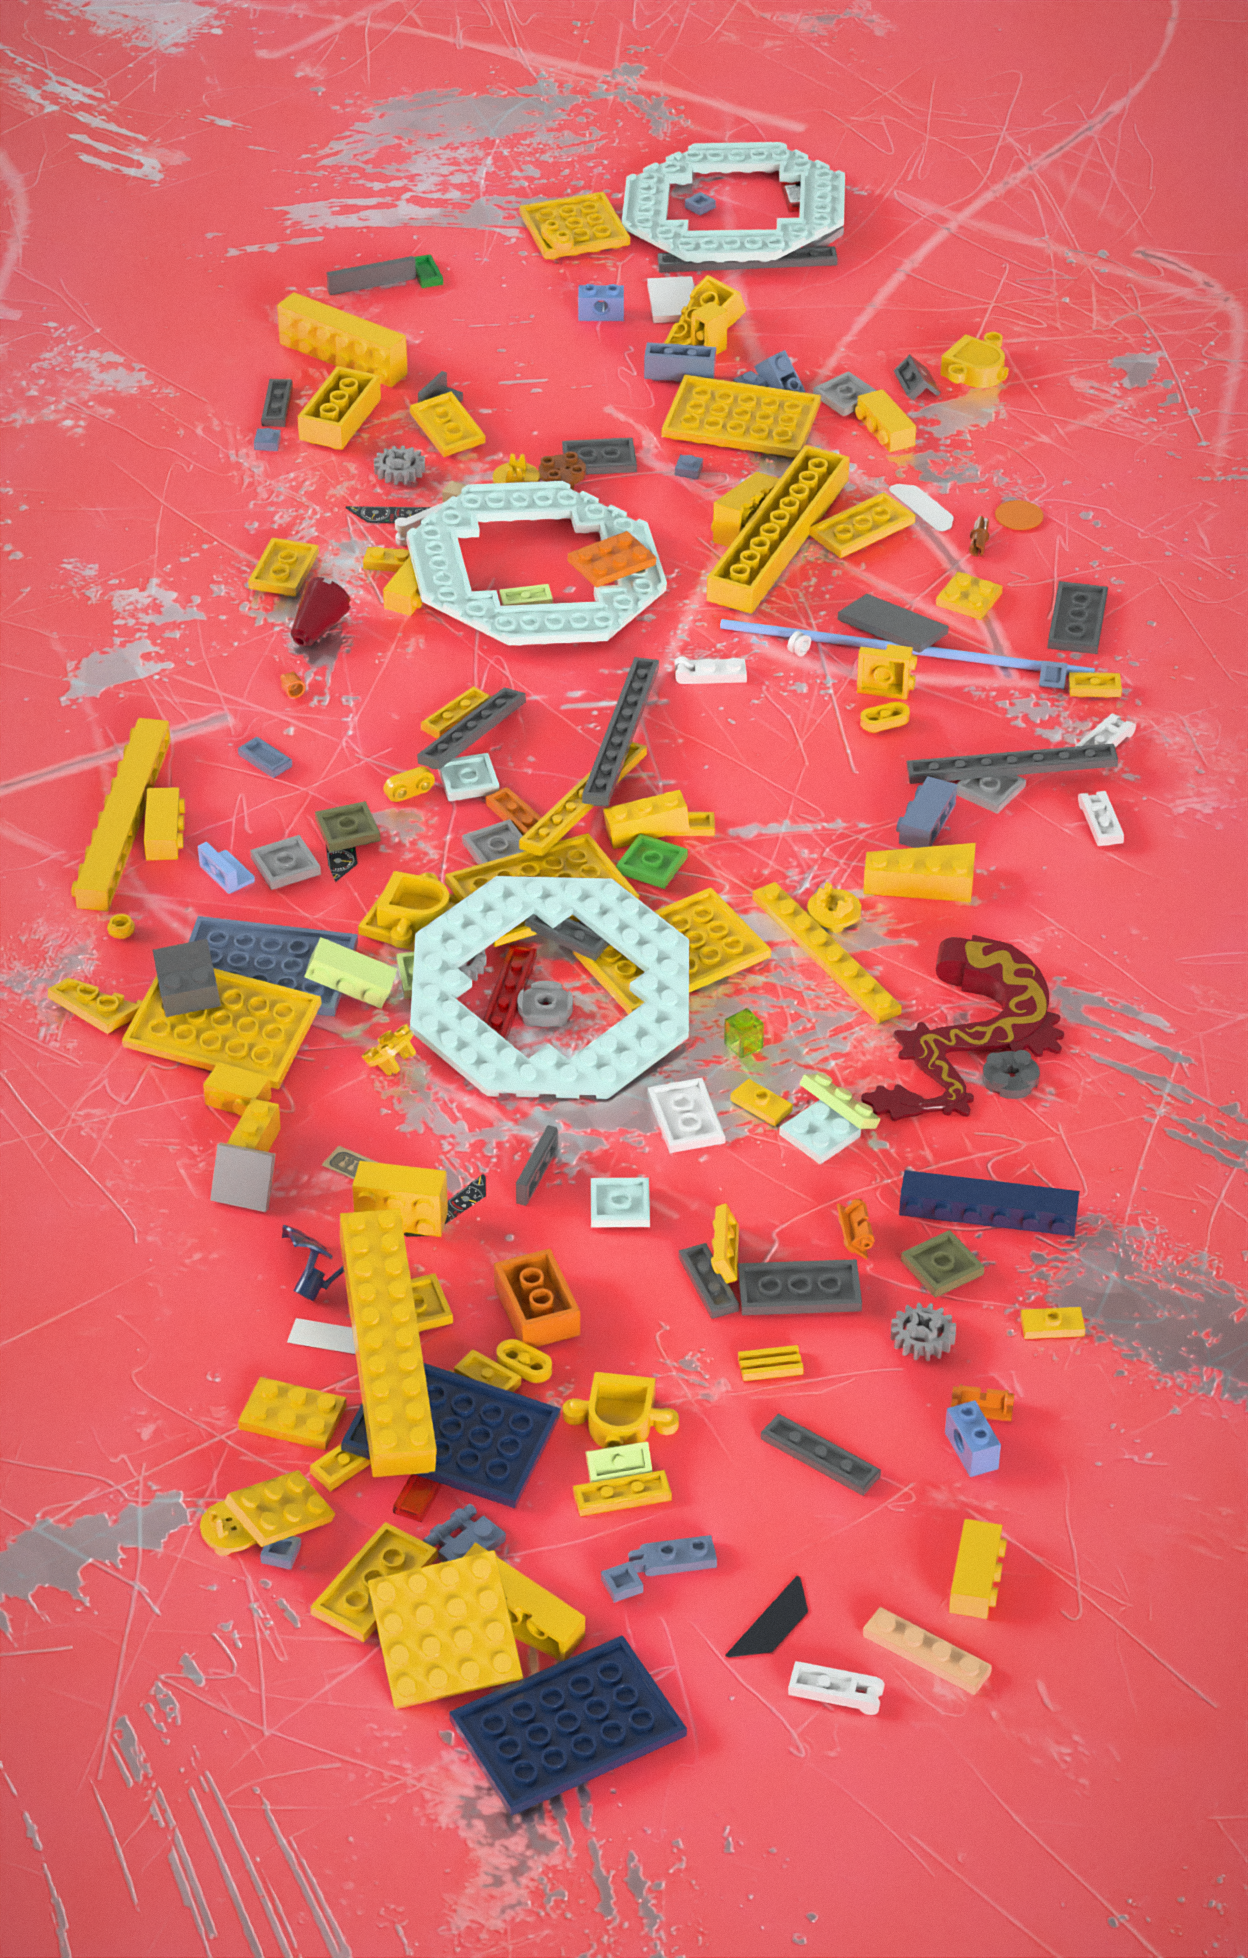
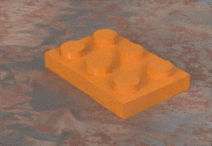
[567,531,657,588]

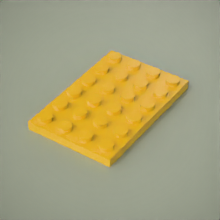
[662,375,821,458]
[445,833,639,947]
[573,887,771,1014]
[122,968,322,1089]

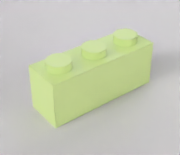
[304,937,397,1008]

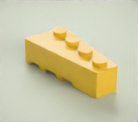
[711,472,780,547]
[863,843,976,902]
[464,1542,585,1662]

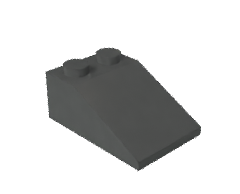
[152,939,221,1017]

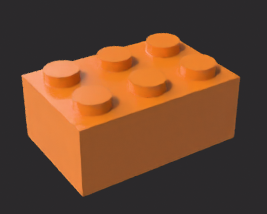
[494,1248,580,1348]

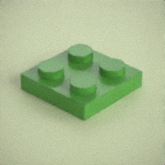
[616,834,688,889]

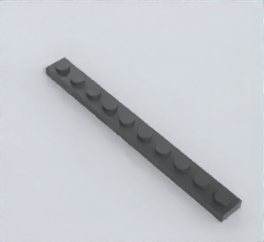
[582,657,659,806]

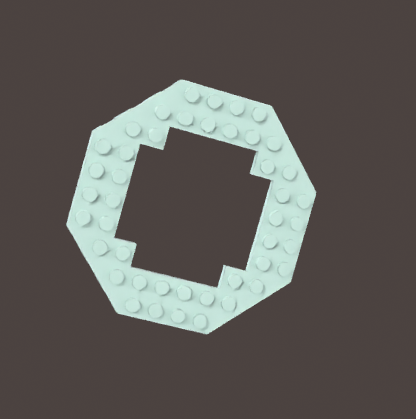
[622,142,845,263]
[406,481,667,646]
[410,876,689,1099]

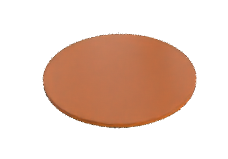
[995,500,1043,530]

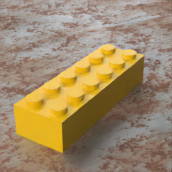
[277,292,408,387]

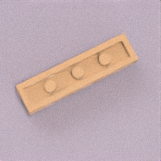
[863,1607,992,1695]

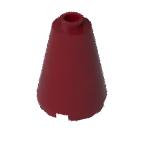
[291,577,351,647]

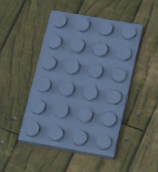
[189,916,358,1017]

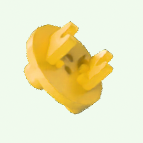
[492,453,540,484]
[807,882,861,933]
[362,1024,416,1076]
[200,1501,258,1556]

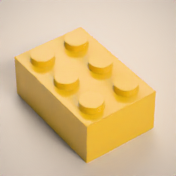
[352,1161,448,1237]

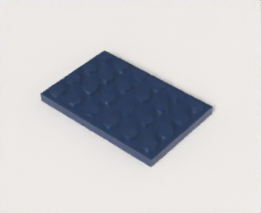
[341,1363,561,1509]
[449,1635,687,1816]

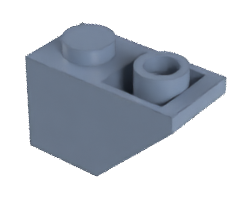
[754,350,806,393]

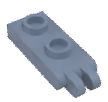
[628,1535,717,1576]

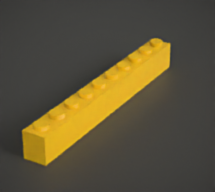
[71,718,171,912]

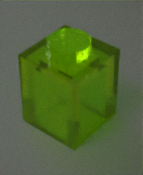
[724,1008,764,1059]

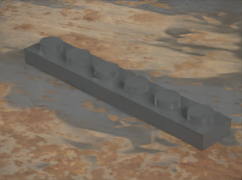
[417,687,526,770]

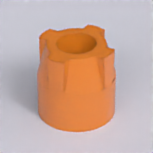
[280,671,306,698]

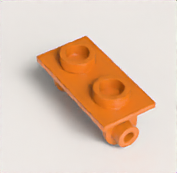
[836,1198,875,1259]
[951,1384,1015,1421]

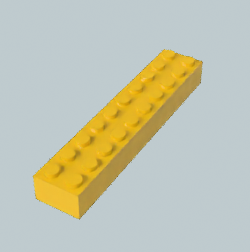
[707,445,850,614]
[339,1209,437,1477]

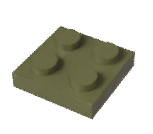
[315,801,381,852]
[901,1230,984,1298]

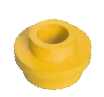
[107,914,135,939]

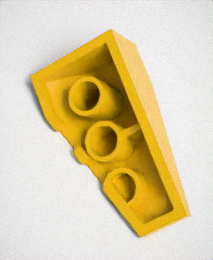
[664,275,747,345]

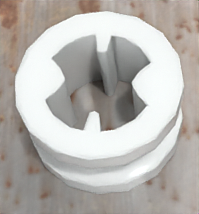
[787,631,811,657]

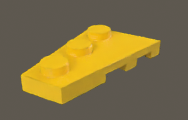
[48,978,142,1034]

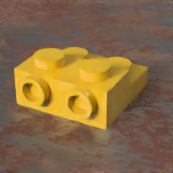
[857,644,917,700]

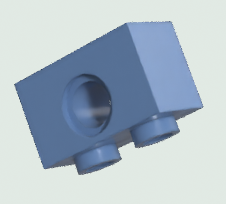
[578,284,624,321]
[945,1400,1001,1477]

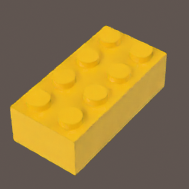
[298,366,381,450]

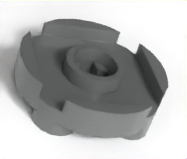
[982,1050,1040,1099]

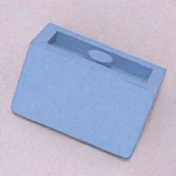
[198,842,255,894]

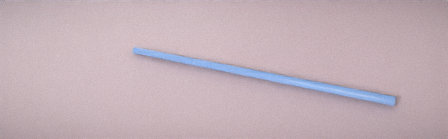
[720,619,1095,675]

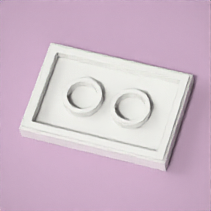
[647,276,694,323]
[647,1078,725,1153]

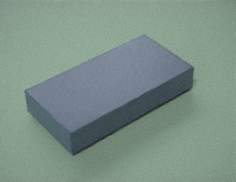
[238,737,292,778]

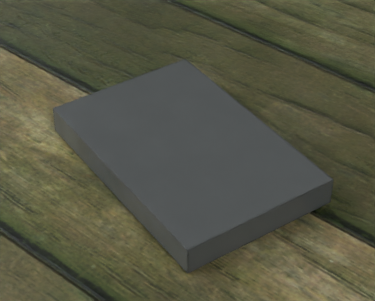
[562,437,637,475]

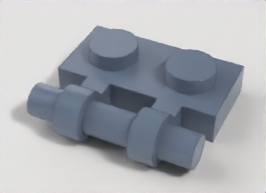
[423,1504,506,1562]

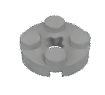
[518,981,573,1027]

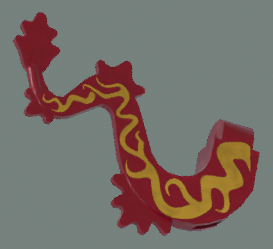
[861,934,1064,1121]

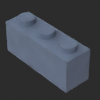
[644,342,716,382]
[896,776,957,848]

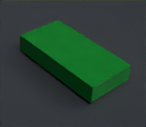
[414,254,443,288]

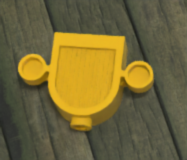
[941,332,1009,388]
[377,871,456,948]
[563,1372,679,1448]

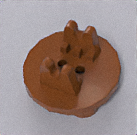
[539,451,586,490]

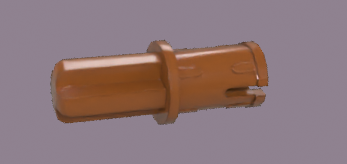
[969,516,989,557]

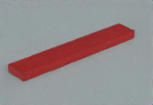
[483,945,537,1040]

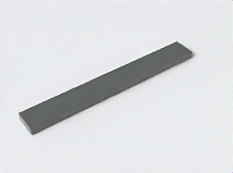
[657,246,838,273]
[906,743,1118,784]

